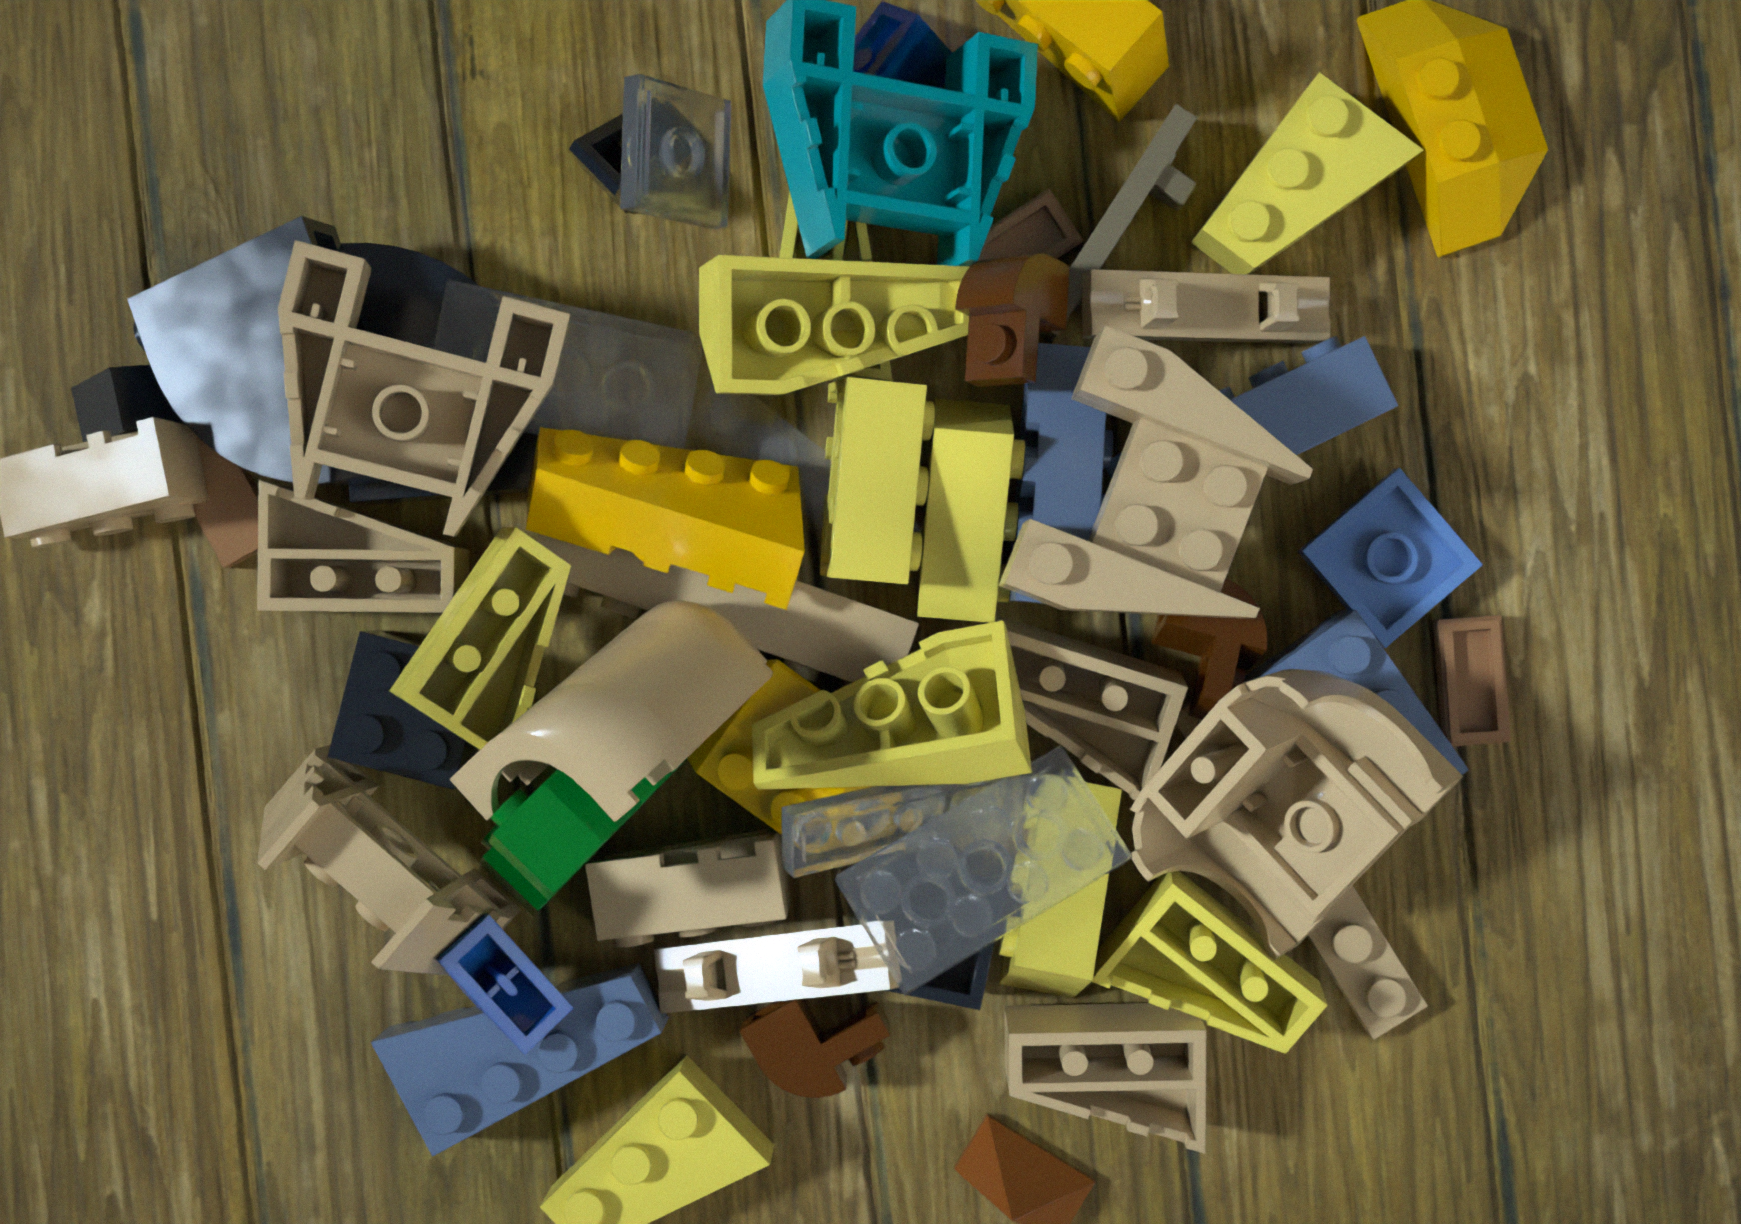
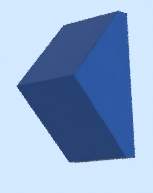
[436,913,574,1055]

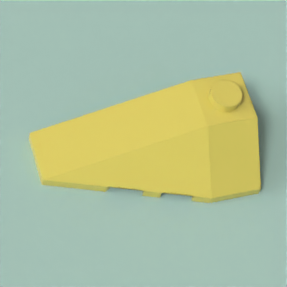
[699,255,970,395]
[752,621,1032,789]

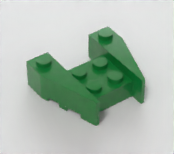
[479,755,690,917]

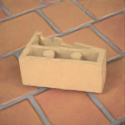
[0,417,209,548]
[257,480,470,613]
[998,616,1188,800]
[585,828,792,948]
[1004,1003,1206,1154]

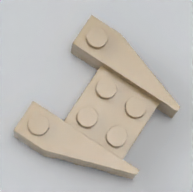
[278,240,571,537]
[999,325,1313,619]
[257,745,521,976]

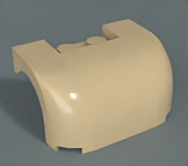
[449,600,773,822]
[1129,669,1463,960]

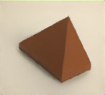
[954,1113,1095,1224]

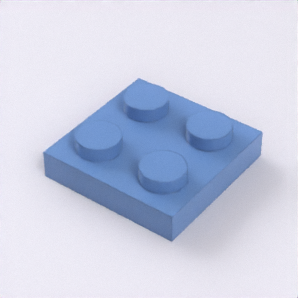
[1297,468,1483,648]

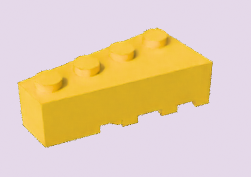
[975,0,1169,122]
[525,427,805,610]

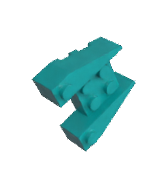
[763,0,1038,266]

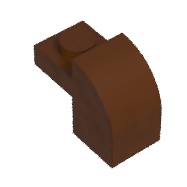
[955,253,1070,387]
[1152,578,1267,719]
[739,999,890,1098]

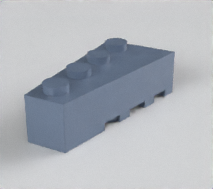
[1106,335,1398,479]
[1009,343,1113,604]
[371,963,669,1157]

